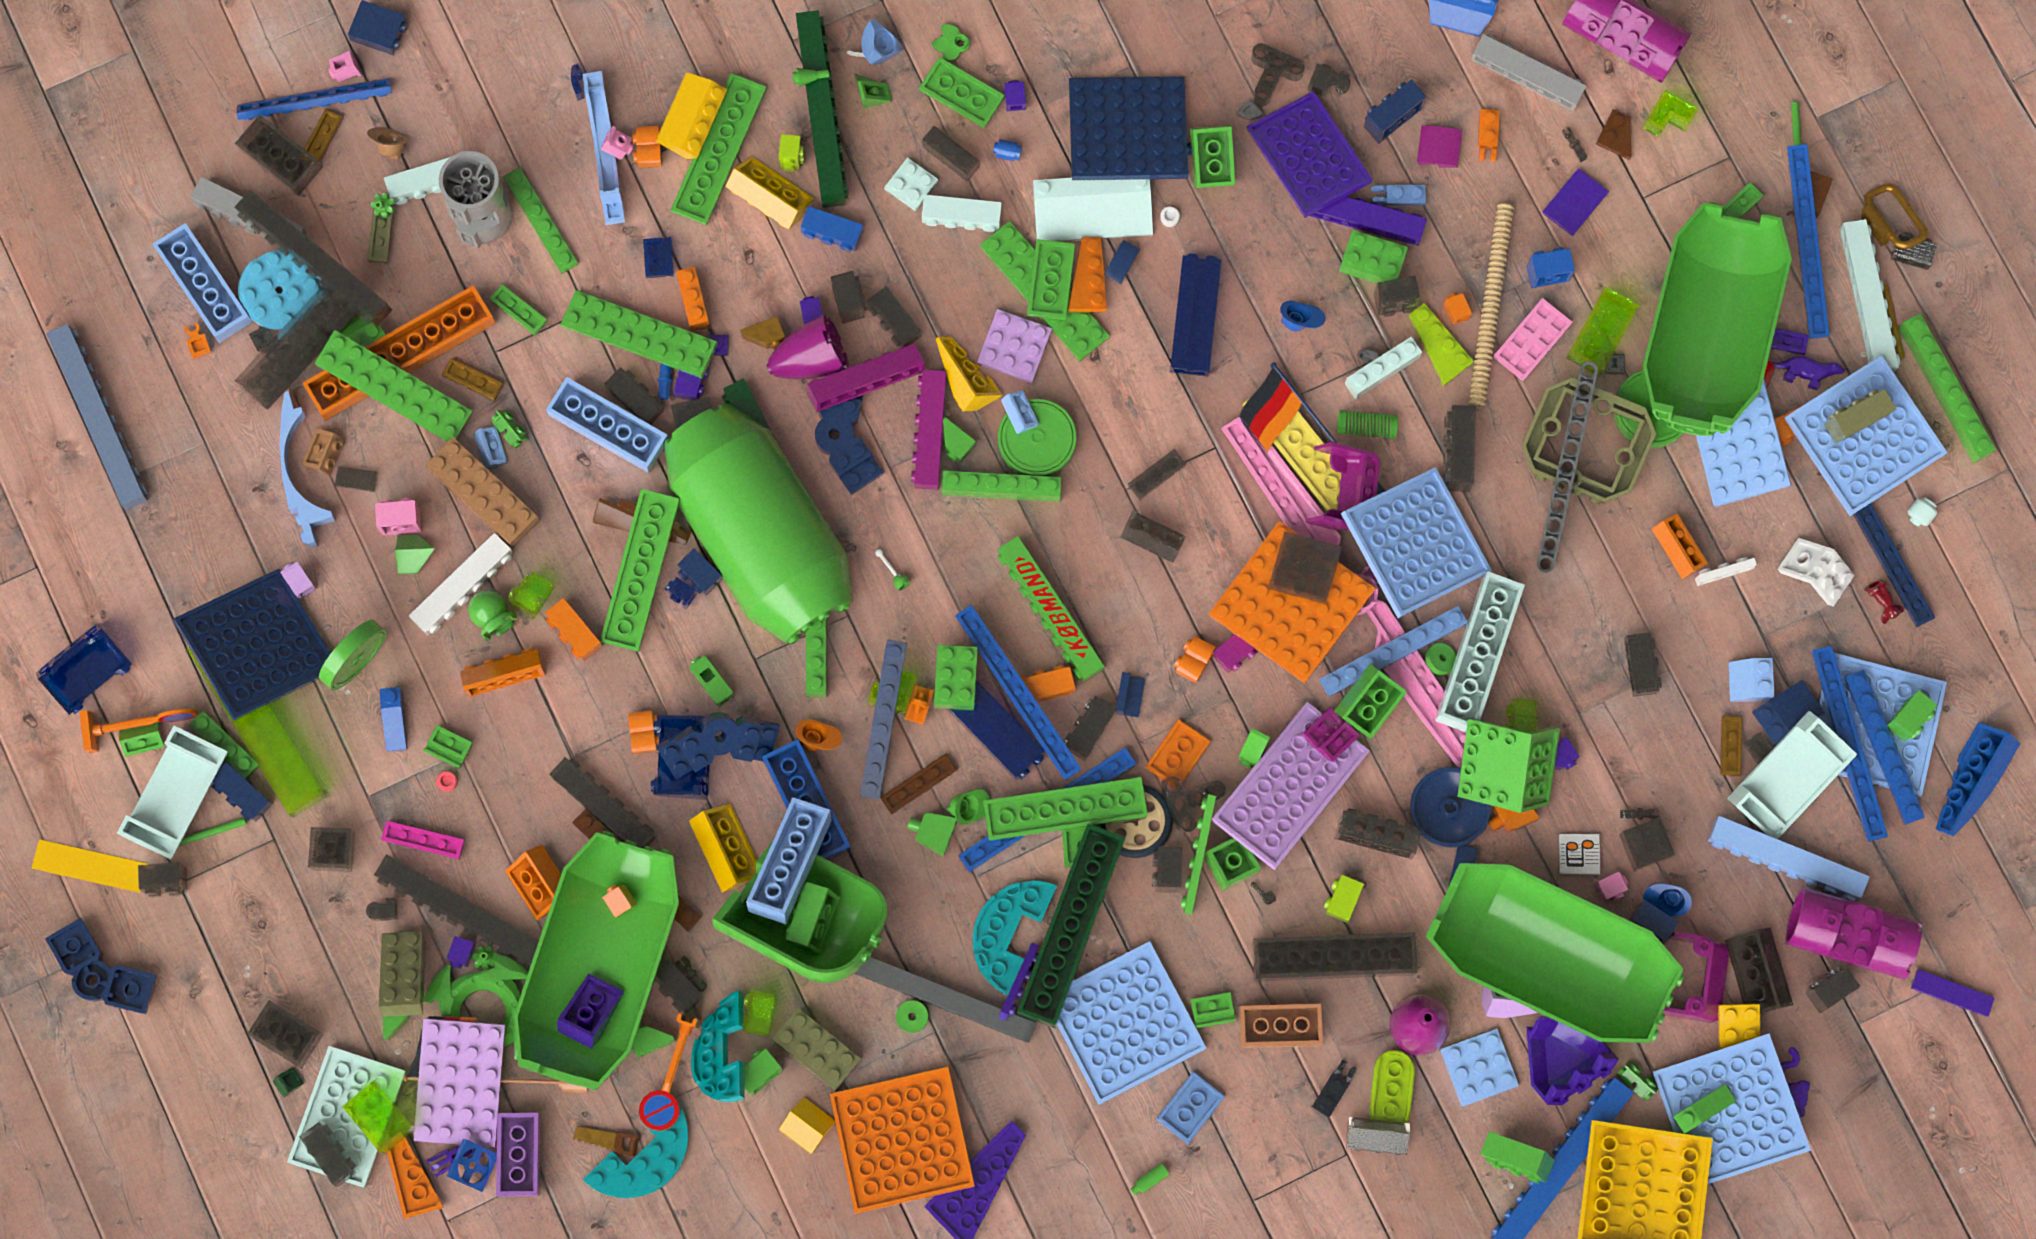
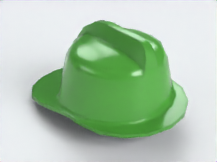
[946,789,990,825]

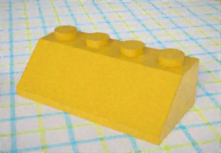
[656,72,727,159]
[726,156,815,229]
[689,803,757,893]

